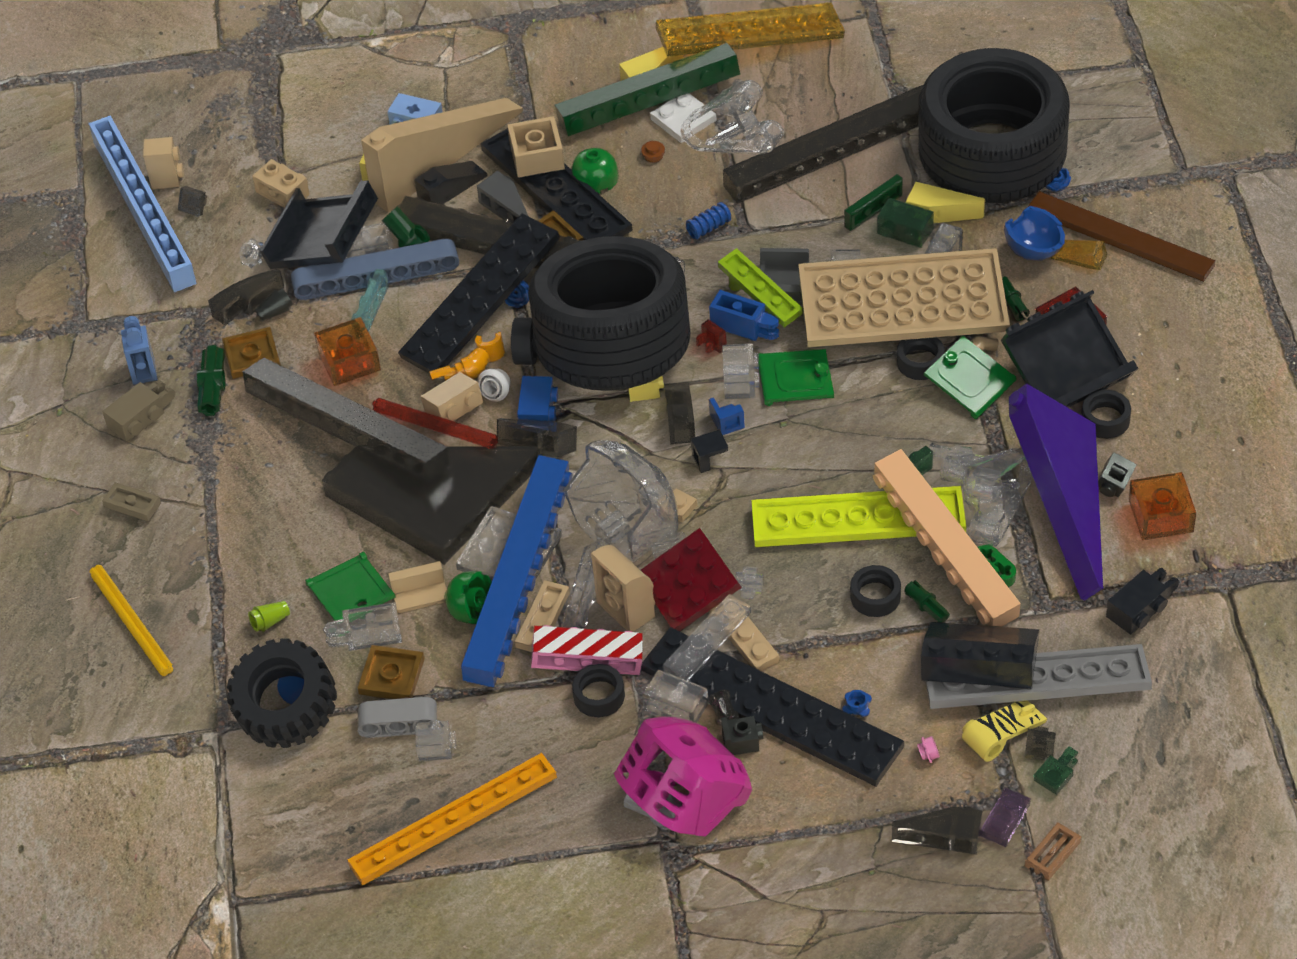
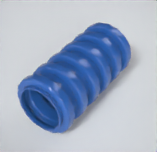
[686,202,731,240]

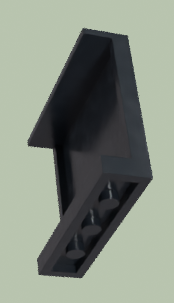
[260,180,378,269]
[1001,290,1139,408]

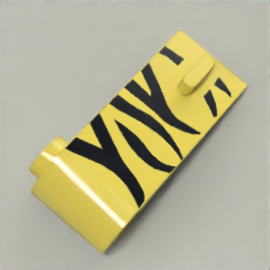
[962,701,1047,762]

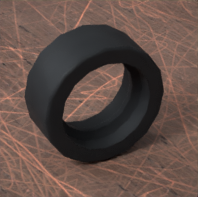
[511,317,538,365]
[897,337,945,380]
[1081,389,1131,439]
[850,565,901,617]
[572,664,625,718]

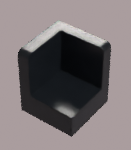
[691,429,728,473]

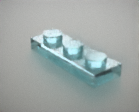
[351,269,389,340]

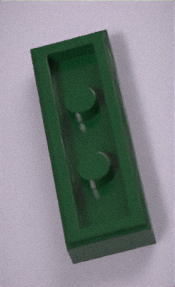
[844,174,903,231]

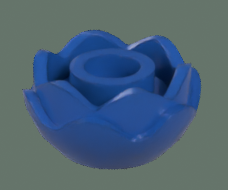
[1045,168,1071,191]
[505,280,529,308]

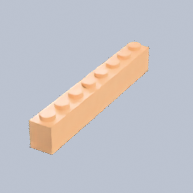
[873,449,1021,627]

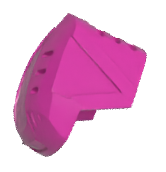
[614,717,752,836]

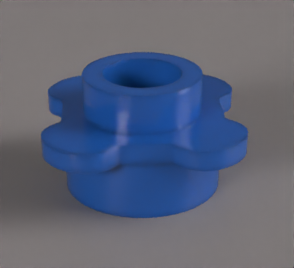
[843,690,872,717]

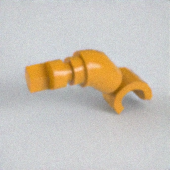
[429,332,505,381]

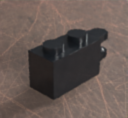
[1106,568,1180,635]

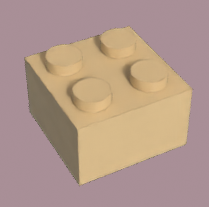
[507,116,565,177]

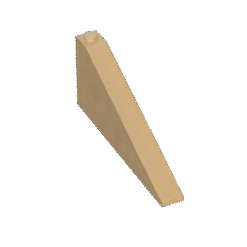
[361,98,523,212]

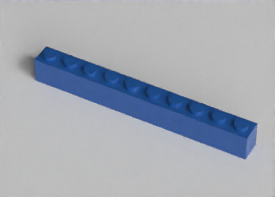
[461,455,572,688]

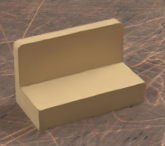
[388,561,446,613]

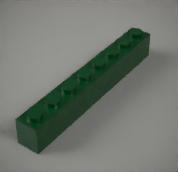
[555,43,741,137]

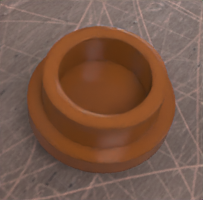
[641,141,665,163]

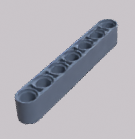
[291,239,460,300]

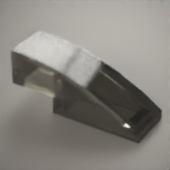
[208,269,284,326]

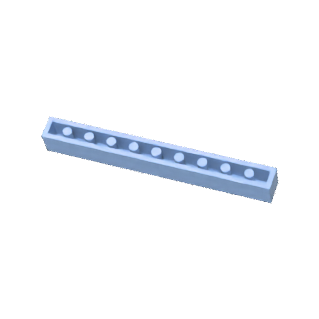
[89,115,197,292]

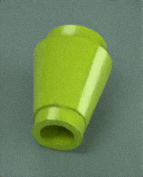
[248,601,290,632]

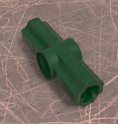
[197,345,226,416]

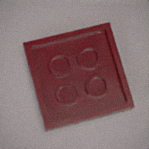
[641,528,742,631]

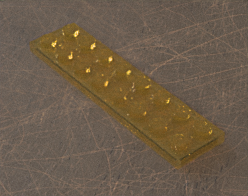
[655,2,845,57]

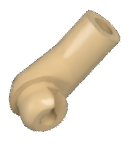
[971,336,999,351]

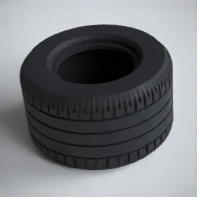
[918,48,1070,203]
[528,236,691,391]

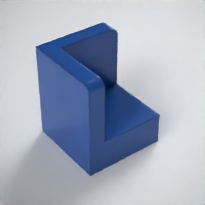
[709,397,745,435]

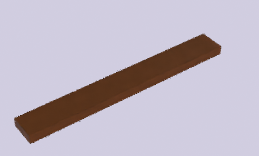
[1028,191,1216,282]

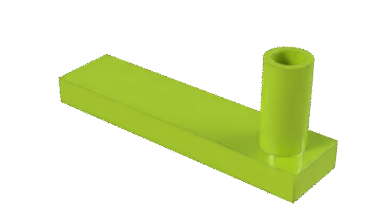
[718,248,803,328]

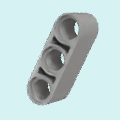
[358,697,437,738]

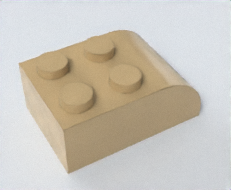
[591,545,655,632]

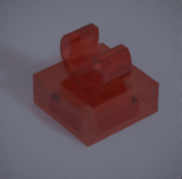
[696,319,727,353]

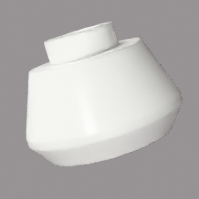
[477,369,510,402]

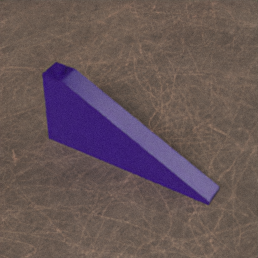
[1009,383,1103,601]

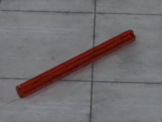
[372,398,498,449]

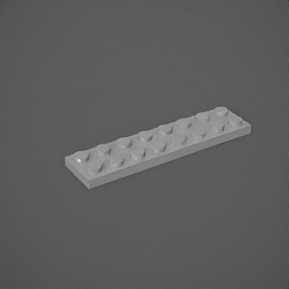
[925,644,1152,709]

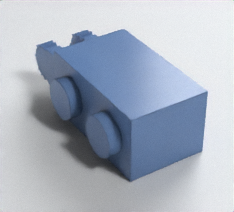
[121,316,158,385]

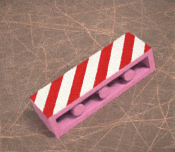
[531,625,643,675]

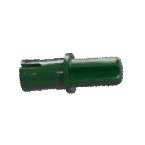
[1002,276,1030,321]
[904,580,950,623]

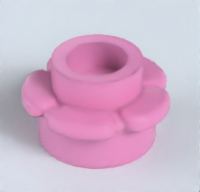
[917,736,940,763]

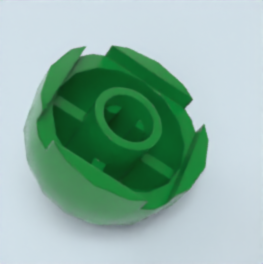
[571,148,619,194]
[444,571,492,624]

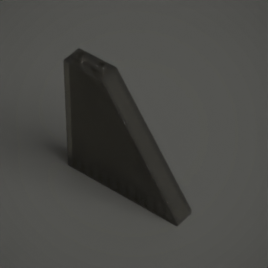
[322,446,540,565]

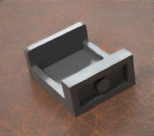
[760,248,810,308]

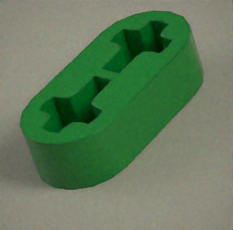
[978,545,1016,587]

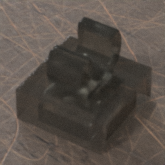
[178,186,207,217]
[1025,726,1056,762]

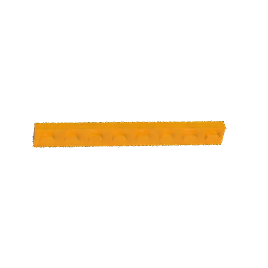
[347,753,557,886]

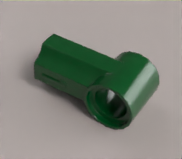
[382,206,430,248]

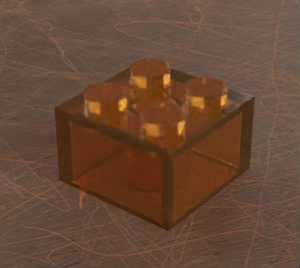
[314,317,381,386]
[1129,472,1196,541]

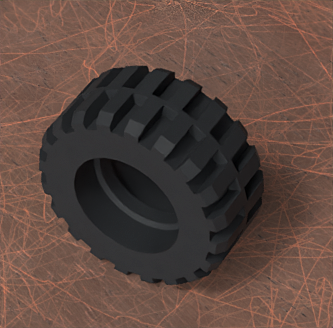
[227,638,337,748]

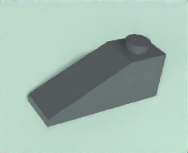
[477,171,528,225]

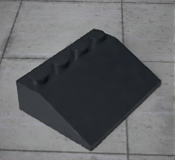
[921,622,1040,689]

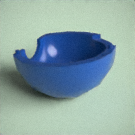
[1004,206,1065,261]

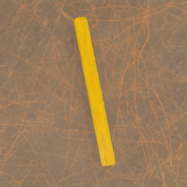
[89,565,173,676]

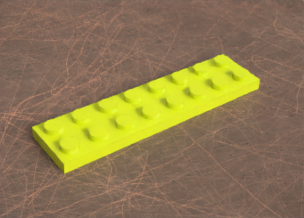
[751,486,966,547]

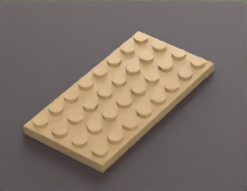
[798,248,1010,347]

